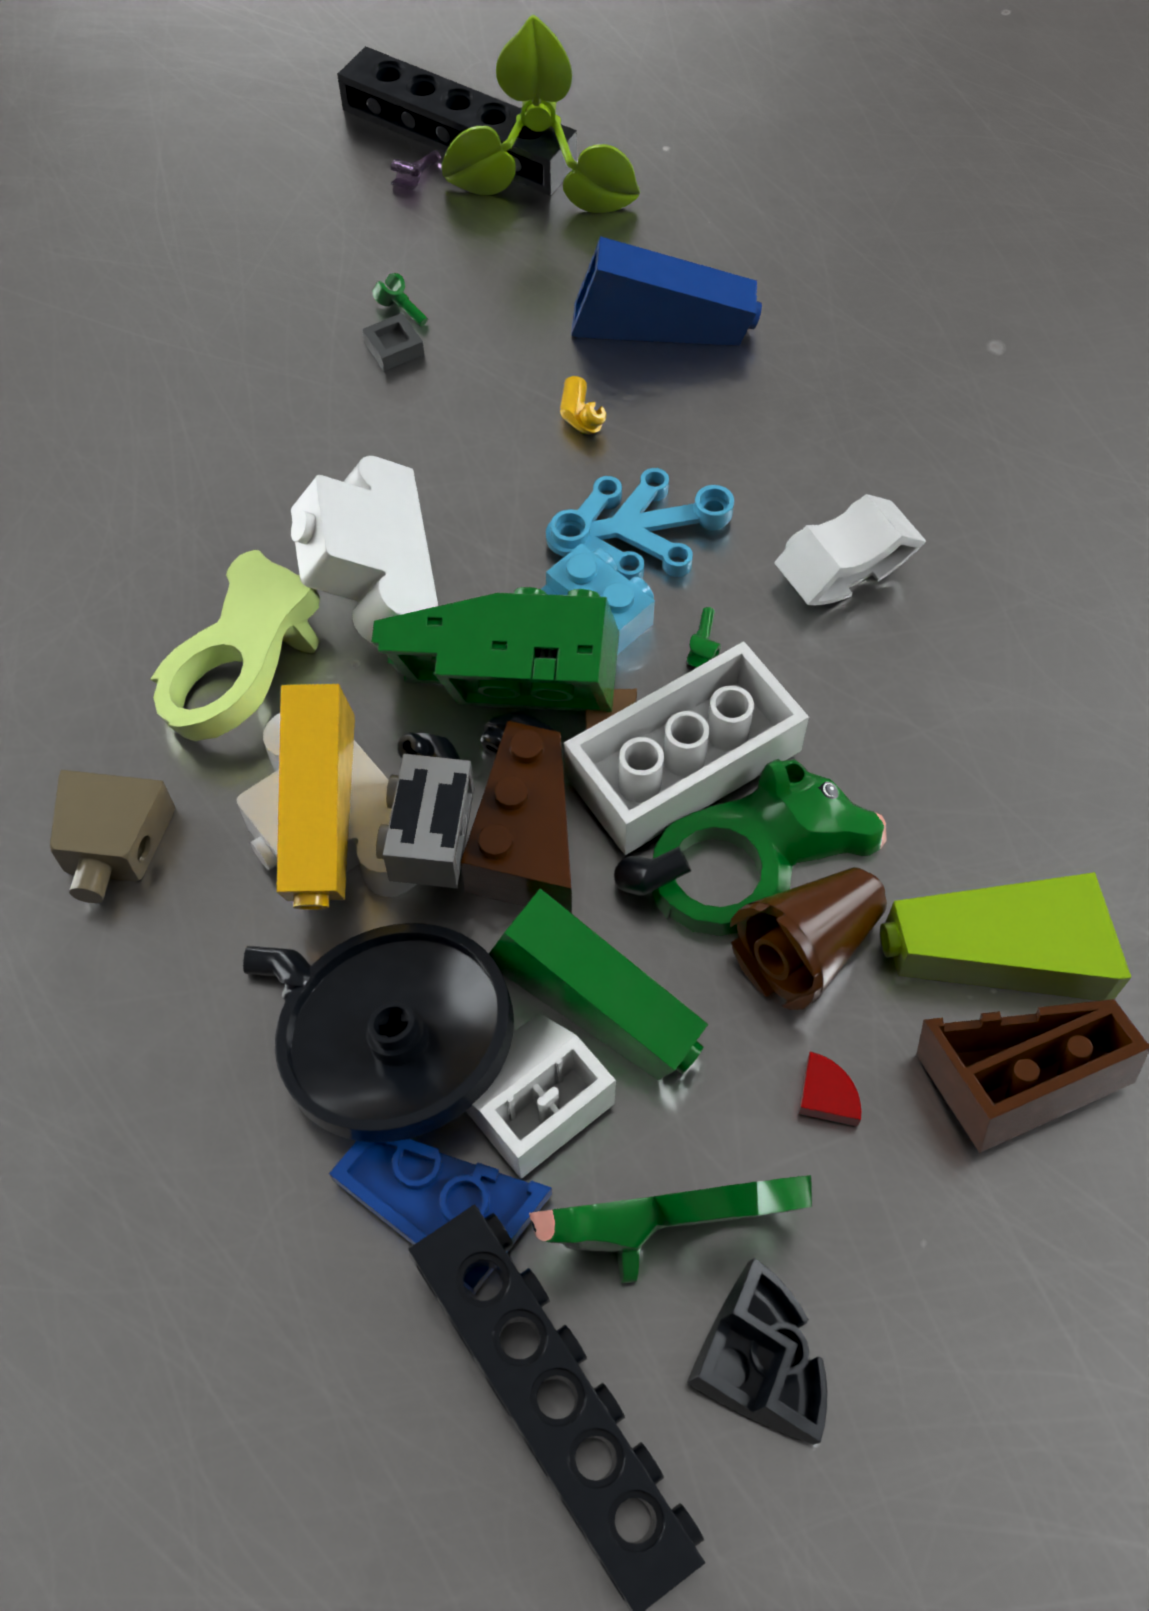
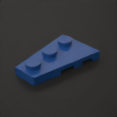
[329,1139,552,1294]

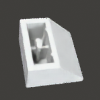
[466,1013,616,1179]

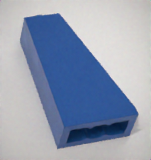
[571,236,762,346]

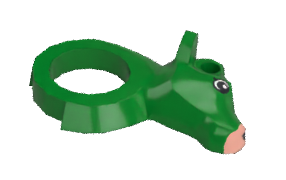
[652,759,887,936]
[529,1175,812,1283]

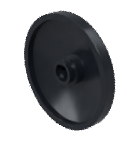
[275,923,514,1143]

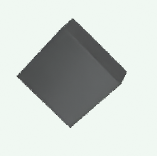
[362,313,425,371]

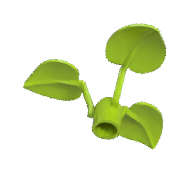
[442,15,640,213]

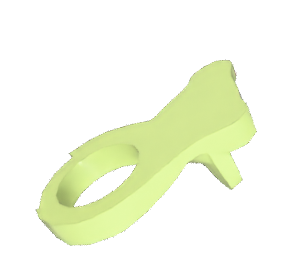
[150,550,320,741]

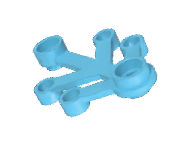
[546,468,734,580]

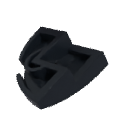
[687,1258,828,1445]

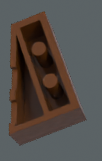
[460,721,572,913]
[916,999,1149,1153]

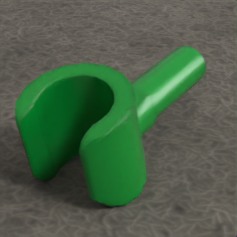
[372,273,428,327]
[686,607,721,668]

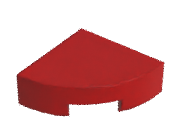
[798,1051,862,1126]

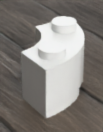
[774,494,926,606]

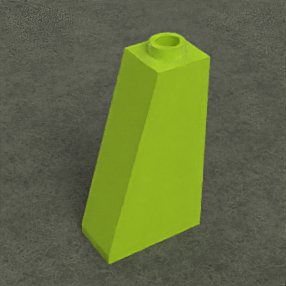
[880,872,1132,1001]

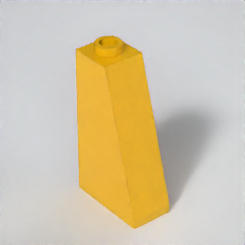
[276,684,355,910]

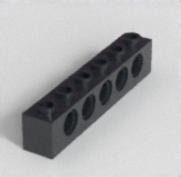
[337,46,577,196]
[408,1204,705,1611]

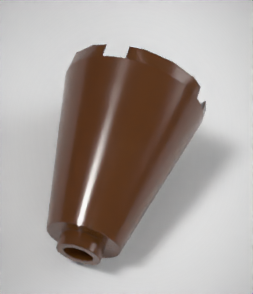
[730,867,887,1010]

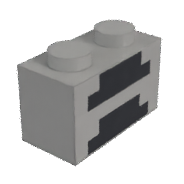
[376,754,474,888]

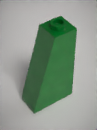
[488,888,708,1080]

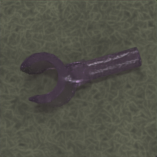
[390,150,441,191]

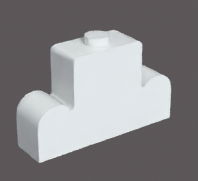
[291,456,438,643]
[237,713,417,897]

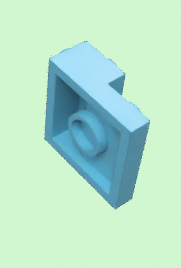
[541,543,655,655]

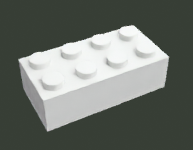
[564,641,809,855]

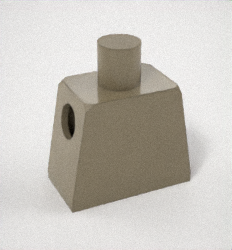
[50,769,175,903]

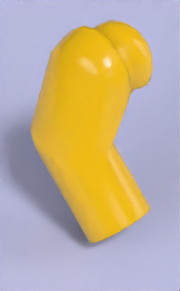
[560,376,606,434]

